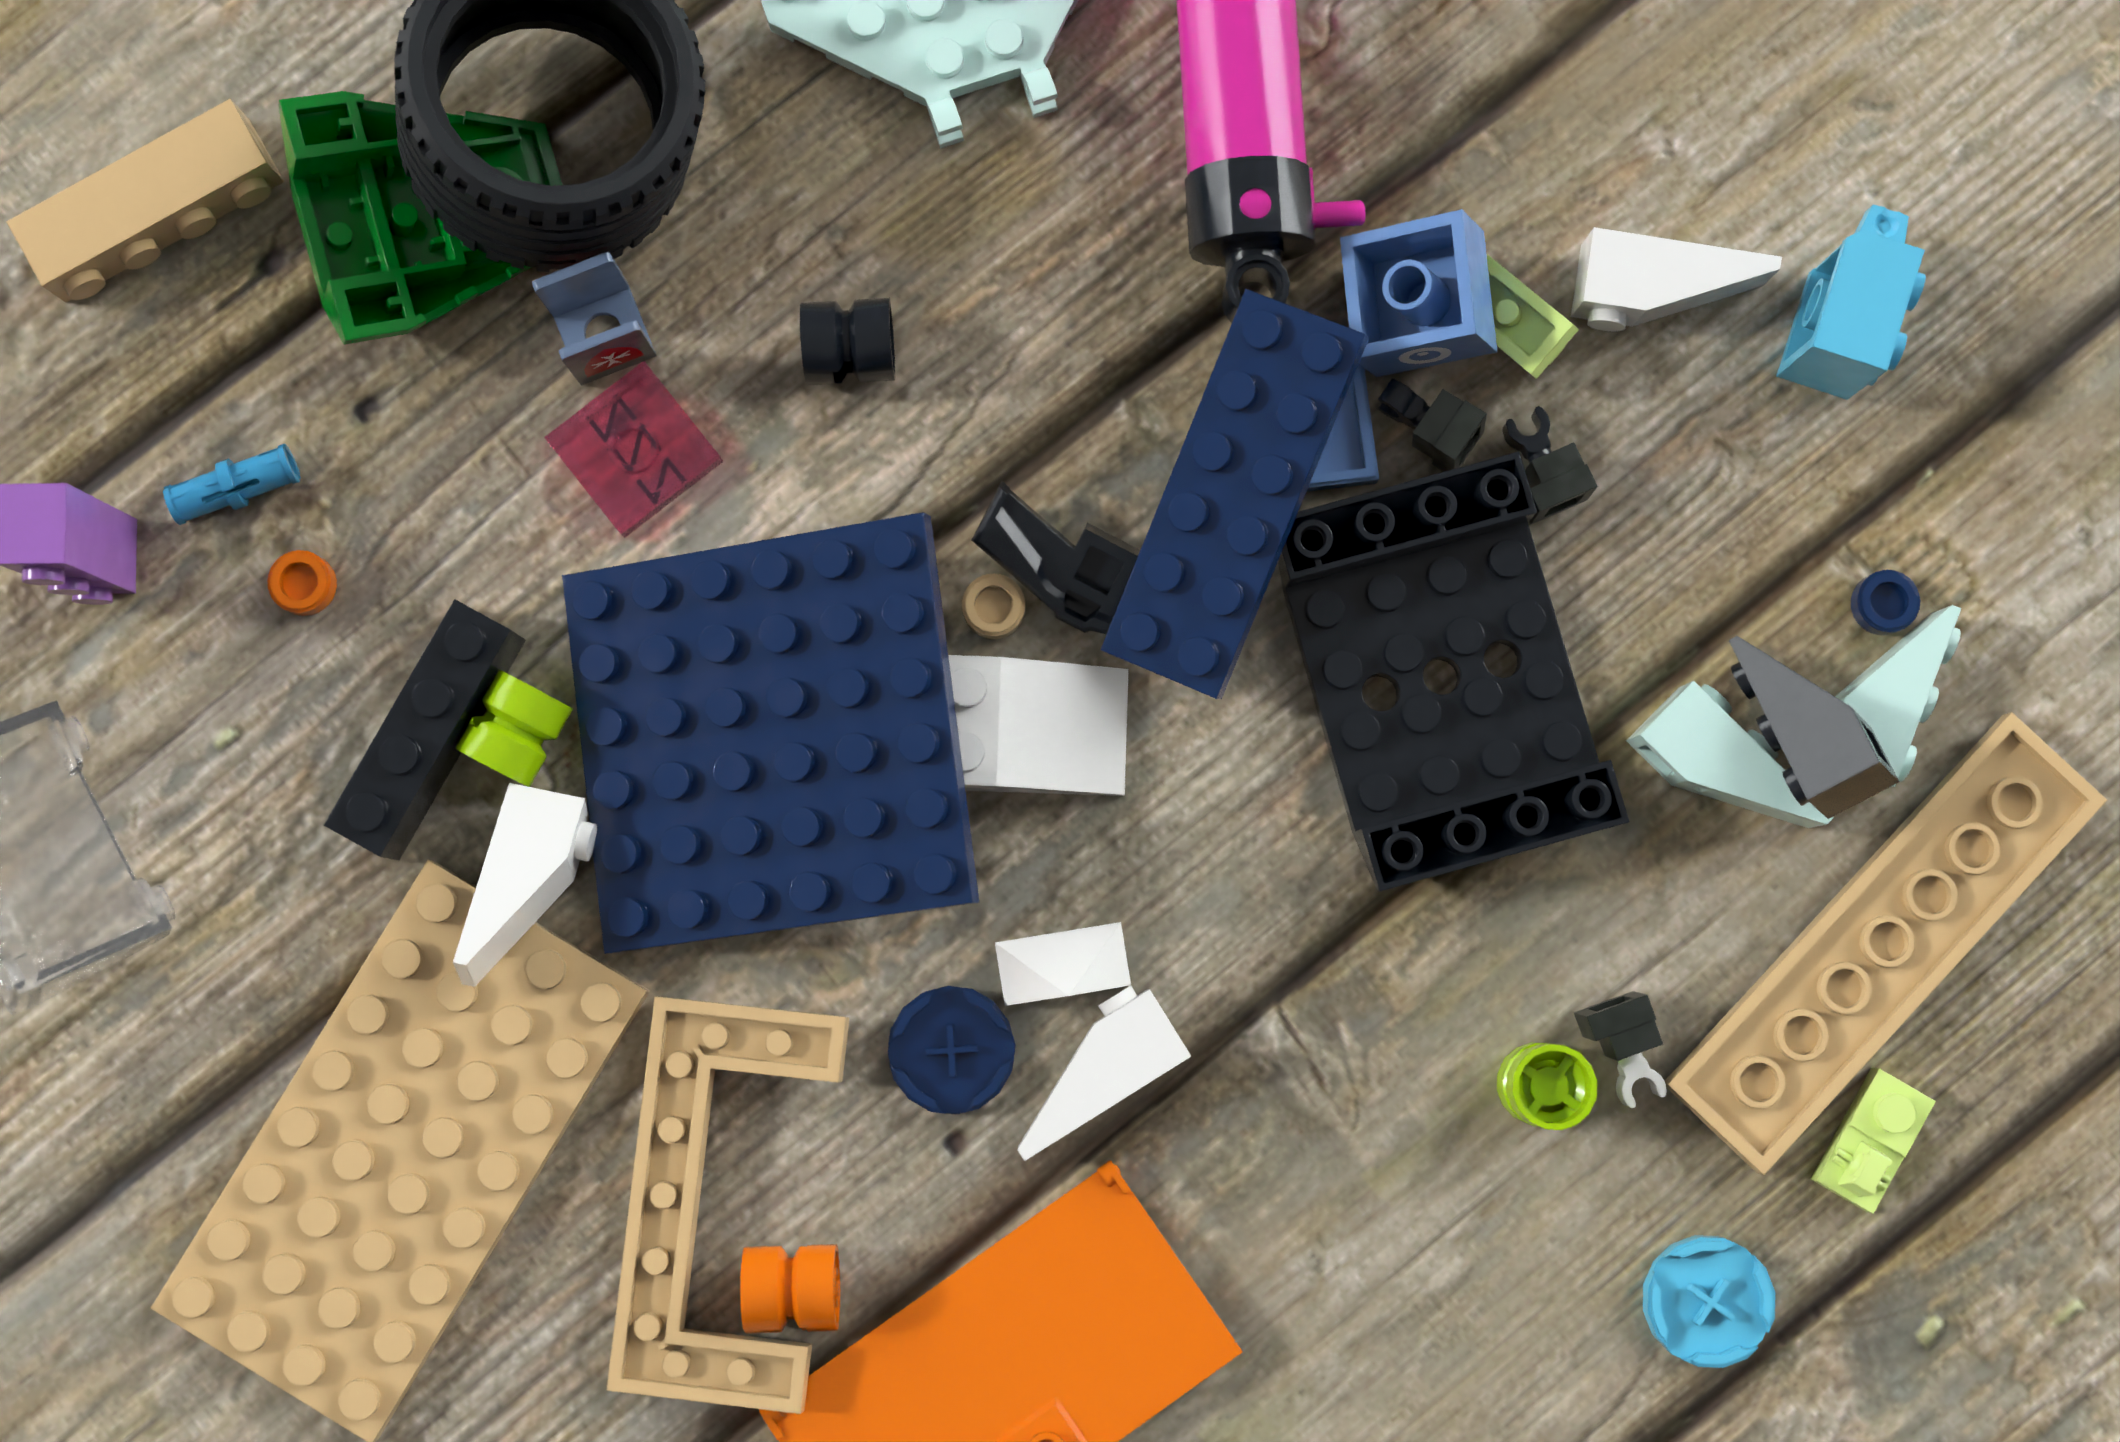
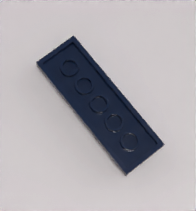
[1100,289,1369,699]

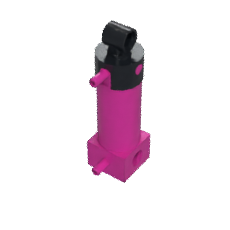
[1177,0,1365,323]

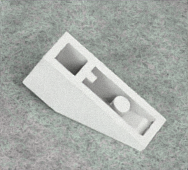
[1571,227,1782,331]
[453,783,597,987]
[1018,985,1191,1161]

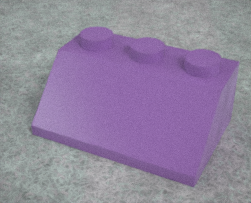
[0,483,137,605]

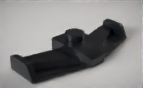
[971,481,1140,635]

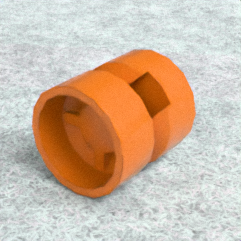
[740,1244,840,1333]

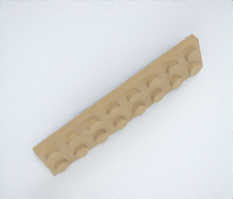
[1665,712,2107,1175]

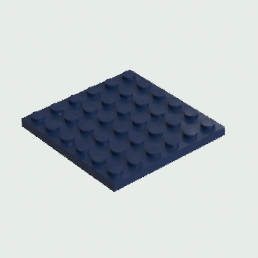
[562,512,980,954]

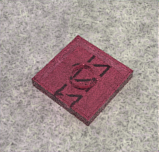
[544,361,723,538]

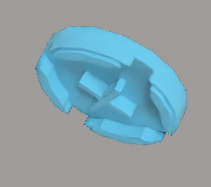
[1643,1235,1775,1368]

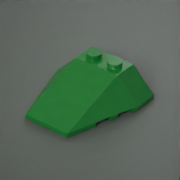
[278,91,563,345]

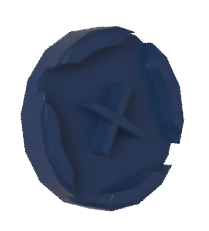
[888,986,1016,1115]

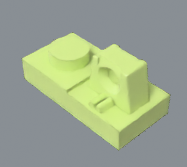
[1487,254,1579,379]
[1810,1068,1936,1214]

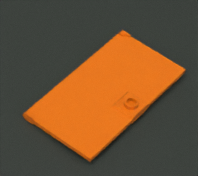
[759,1160,1243,1442]

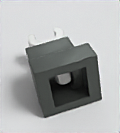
[1574,991,1667,1108]

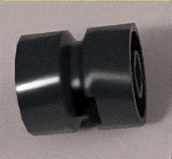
[800,298,895,386]

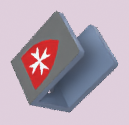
[532,252,657,386]

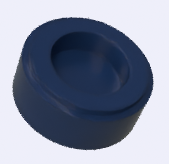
[1851,570,1920,635]

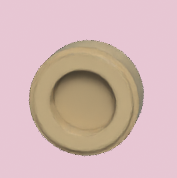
[962,574,1025,639]

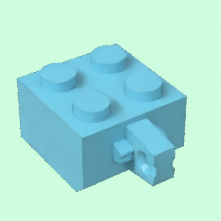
[1776,205,1926,400]

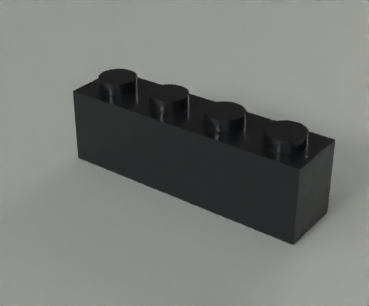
[323,599,526,860]

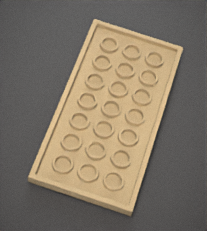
[150,860,650,1442]

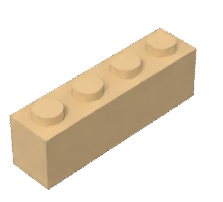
[6,99,285,303]

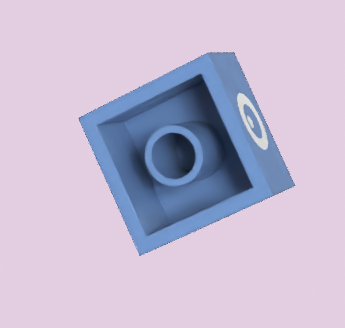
[1340,209,1498,377]

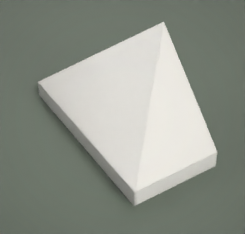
[995,922,1131,1006]

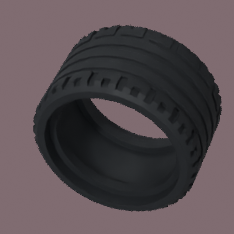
[394,0,705,272]

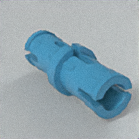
[163,443,301,525]

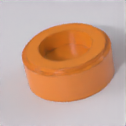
[267,550,337,616]

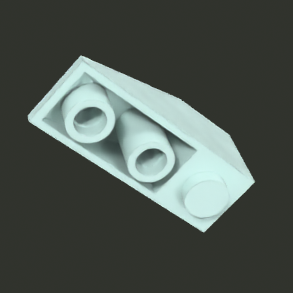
[1835,605,1961,788]
[1626,681,1834,828]

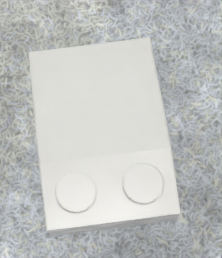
[948,655,1128,796]

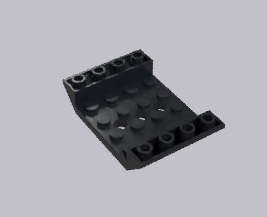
[1278,452,1629,892]

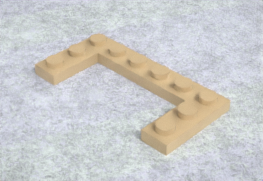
[607,997,850,1414]

